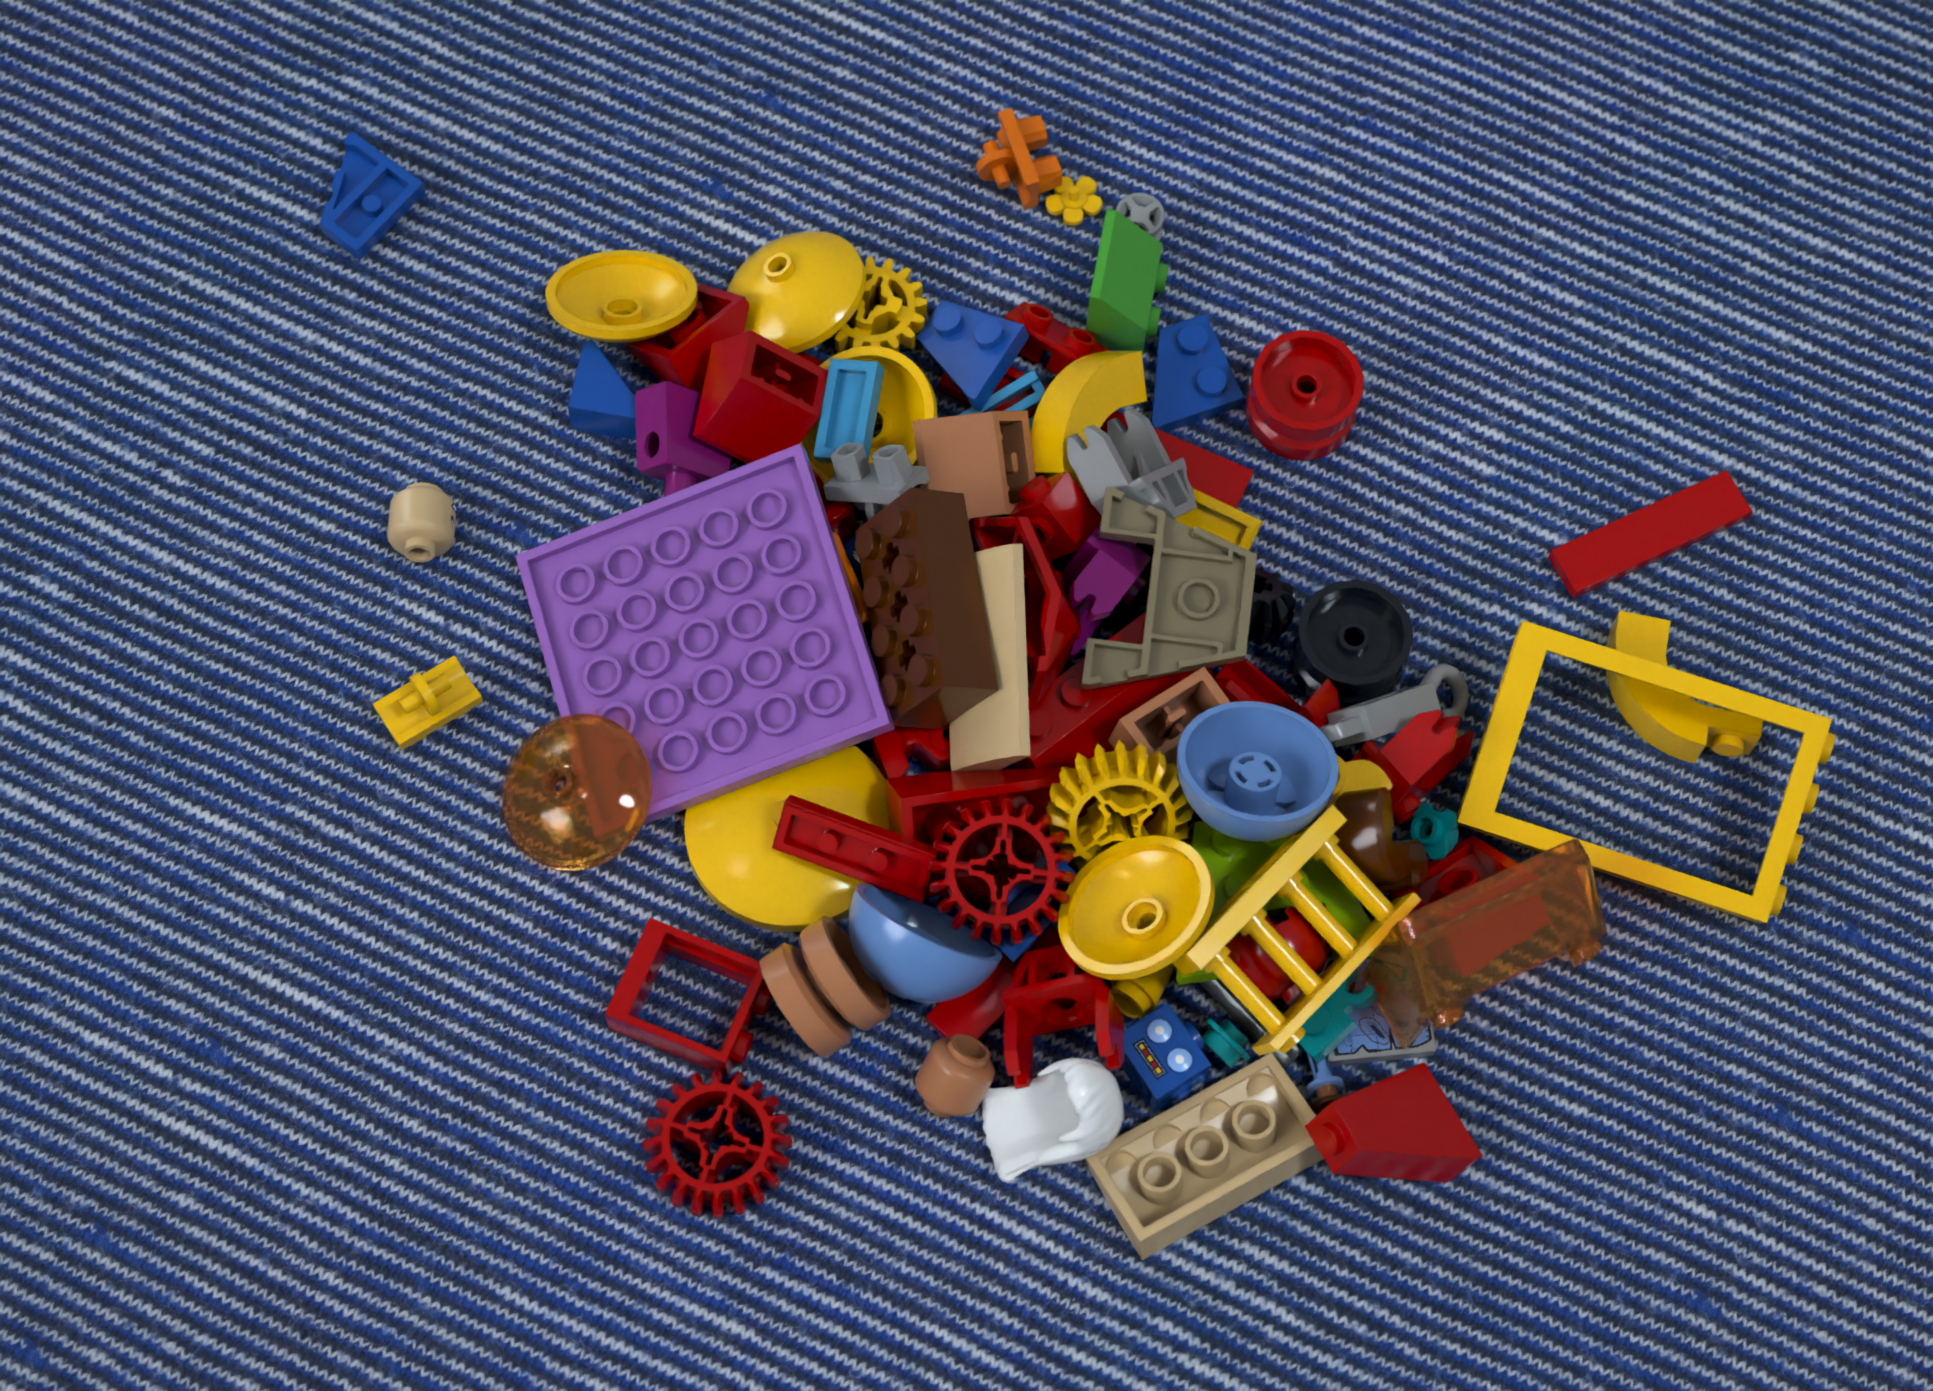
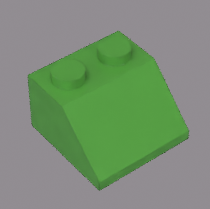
[1086,209,1169,354]

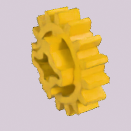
[830,256,927,353]

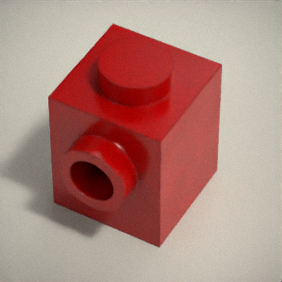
[1009,471,1102,561]

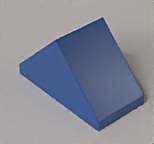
[568,339,636,440]

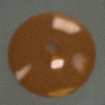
[502,714,652,871]

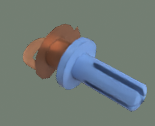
[1306,1053,1347,1116]

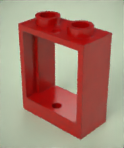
[605,918,773,1077]

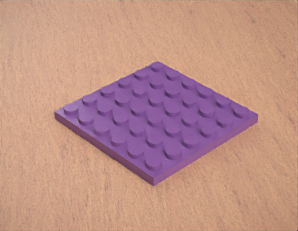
[515,443,895,841]

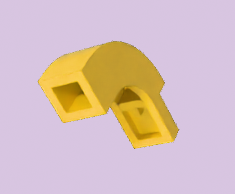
[1030,351,1147,497]
[1606,610,1763,764]

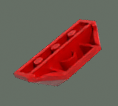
[970,516,1081,707]

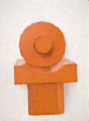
[975,108,1063,210]

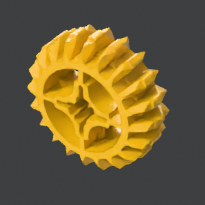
[1046,740,1193,871]

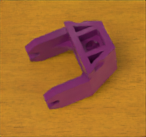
[1061,523,1152,661]

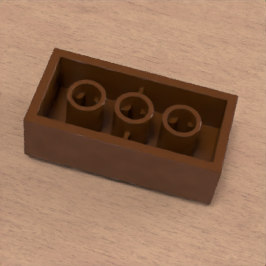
[855,487,998,729]

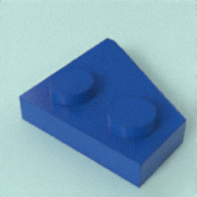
[320,131,426,260]
[917,300,1029,411]
[1151,314,1244,433]

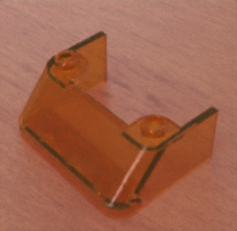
[1361,839,1608,1050]

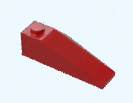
[886,767,1110,900]

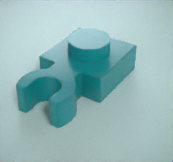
[1298,969,1379,1063]

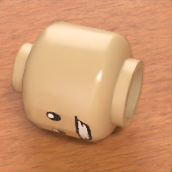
[387,482,456,562]

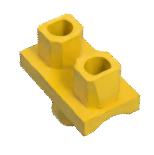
[373,655,483,751]

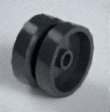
[1290,580,1413,710]

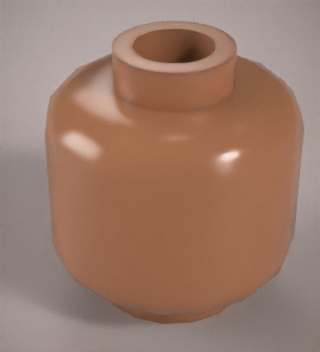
[915,1034,996,1118]

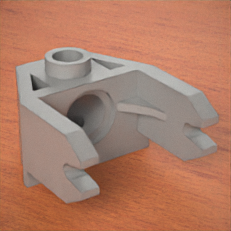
[1067,408,1197,520]

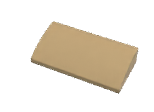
[949,543,1030,771]
[1085,1053,1324,1260]

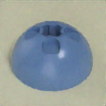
[1177,701,1339,842]
[848,883,1002,1003]

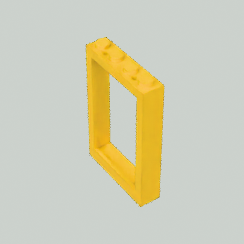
[1457,620,1836,924]

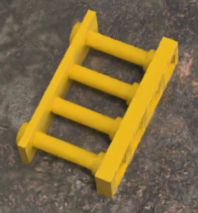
[1172,804,1421,1056]

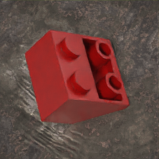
[693,330,828,464]

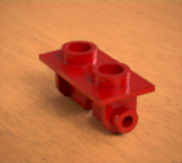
[1004,301,1109,375]

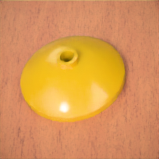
[727,231,866,353]
[546,250,698,343]
[800,346,937,485]
[1058,835,1215,980]

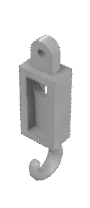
[1318,664,1469,747]

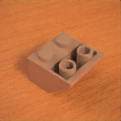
[912,410,1036,522]
[1108,666,1230,810]

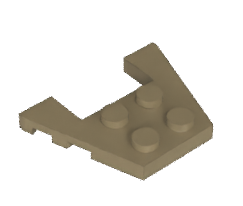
[1081,487,1257,690]

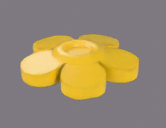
[1046,176,1102,226]

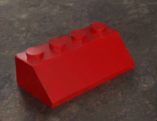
[1014,612,1214,769]

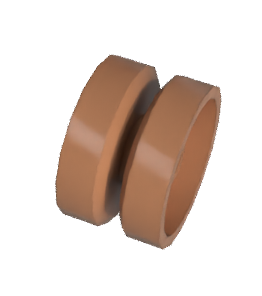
[759,915,892,1058]

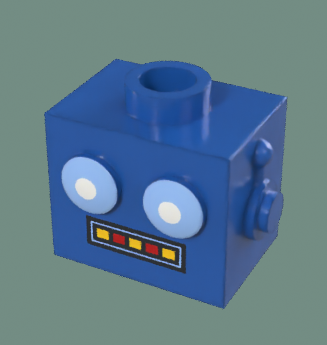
[1121,1003,1211,1113]

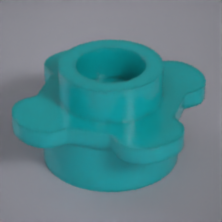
[1403,802,1459,861]
[1201,1018,1251,1068]

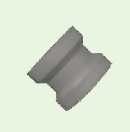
[1116,193,1165,242]

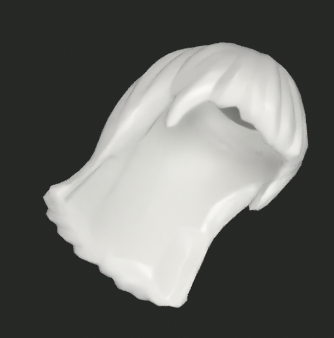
[981,1058,1124,1183]

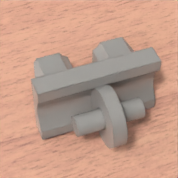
[823,442,930,520]

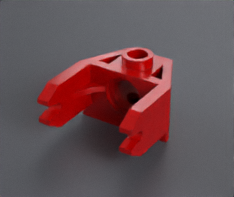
[1350,710,1476,825]
[1002,945,1124,1089]

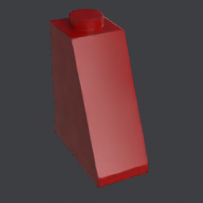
[1305,1062,1483,1183]

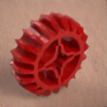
[928,799,1075,946]
[643,1069,792,1219]

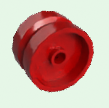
[1245,330,1364,461]

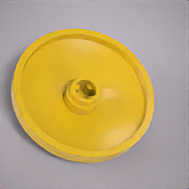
[684,745,889,932]

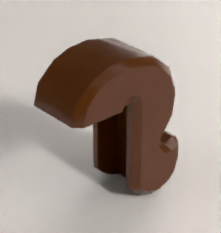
[1334,787,1428,893]

